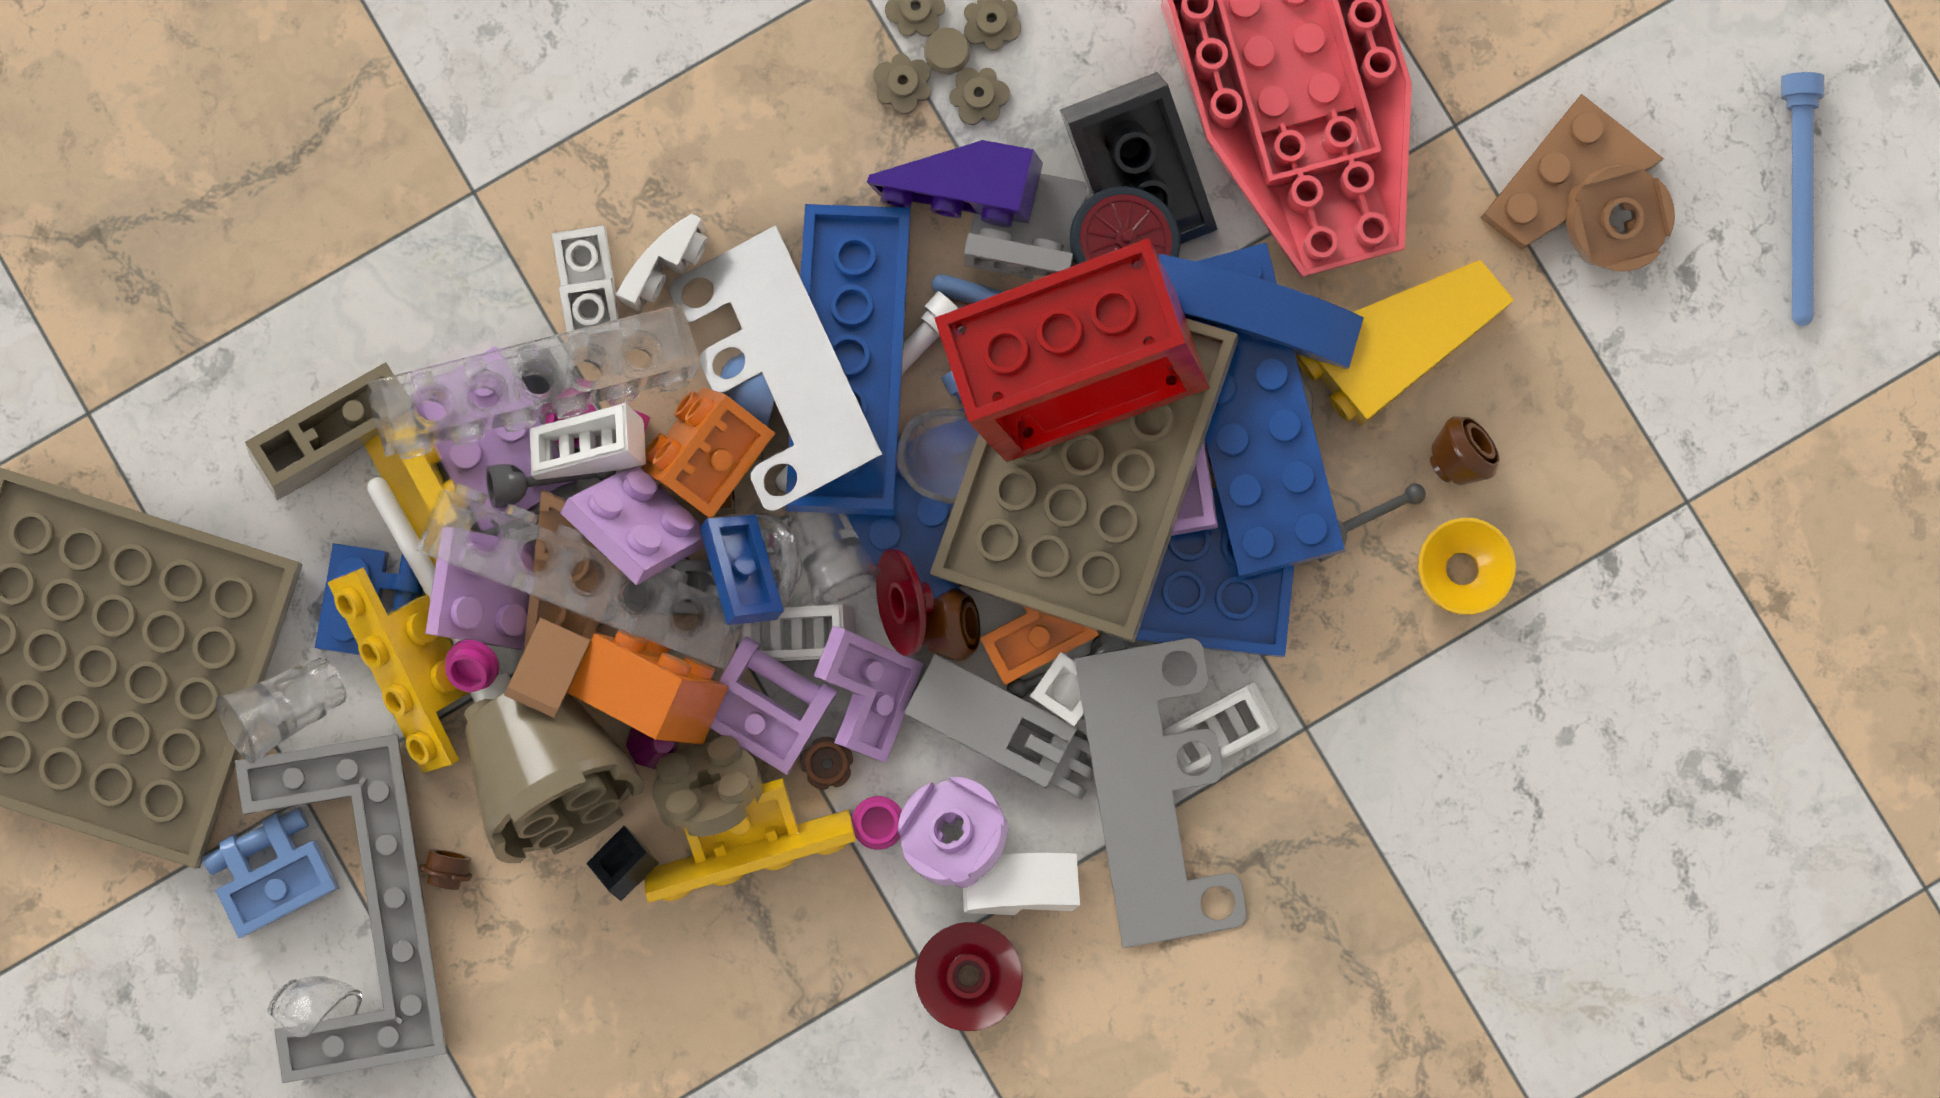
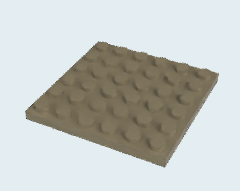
[0,468,303,868]

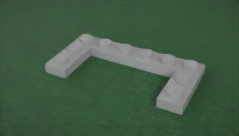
[235,734,447,1083]

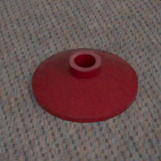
[876,549,934,656]
[915,922,1023,1031]

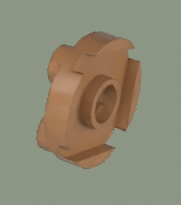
[1566,165,1675,272]

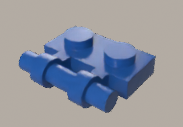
[315,543,423,655]

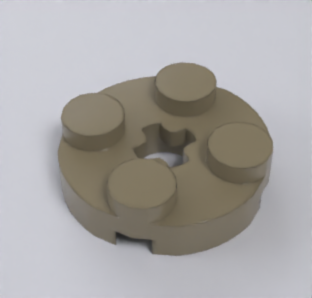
[653,736,763,837]

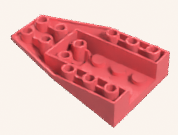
[1161,0,1412,278]

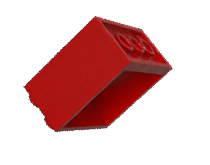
[934,238,1210,463]

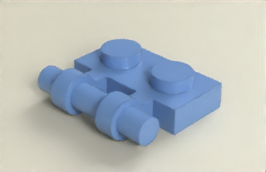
[202,807,340,938]

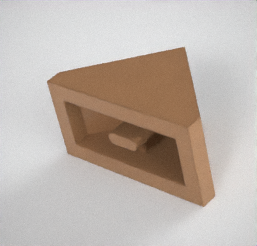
[504,617,591,718]

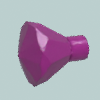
[626,727,677,769]

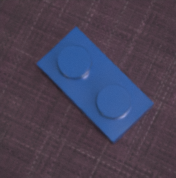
[700,514,784,625]

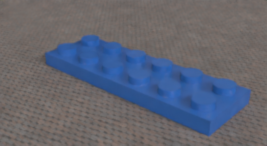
[785,204,911,516]
[1196,243,1346,579]

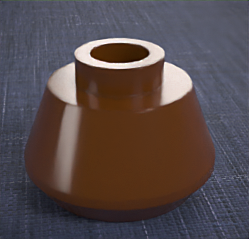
[1430,416,1500,485]
[923,588,981,661]

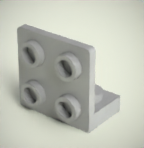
[964,173,1087,279]

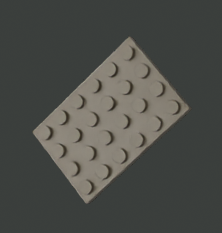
[930,273,1239,643]

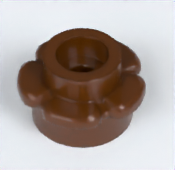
[801,737,853,790]
[420,849,472,890]

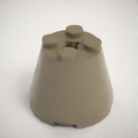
[464,693,644,863]

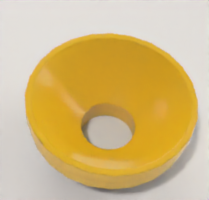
[1417,518,1516,615]

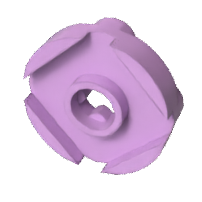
[898,777,1009,888]

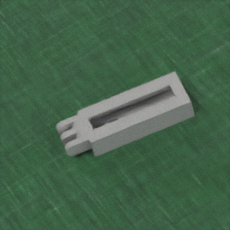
[904,654,1094,800]

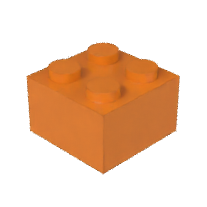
[567,630,729,744]

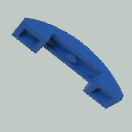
[1159,254,1364,369]

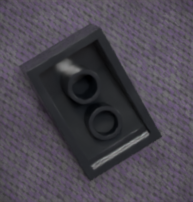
[1060,72,1218,244]

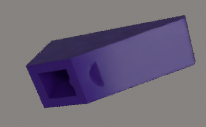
[867,140,1043,228]

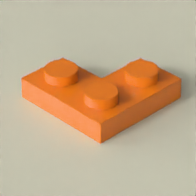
[980,607,1099,685]

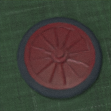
[1069,186,1181,269]

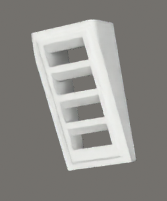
[530,403,646,480]
[742,604,855,662]
[1163,681,1279,776]

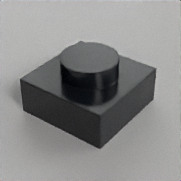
[586,825,659,901]

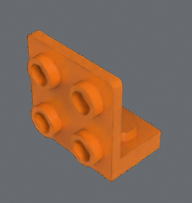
[641,387,775,518]

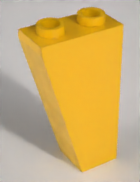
[1296,259,1514,427]

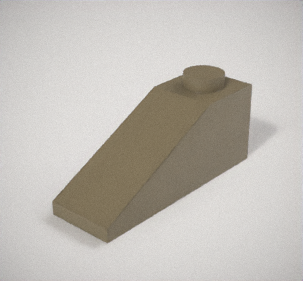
[245,362,414,501]

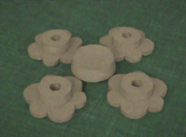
[873,0,1021,125]

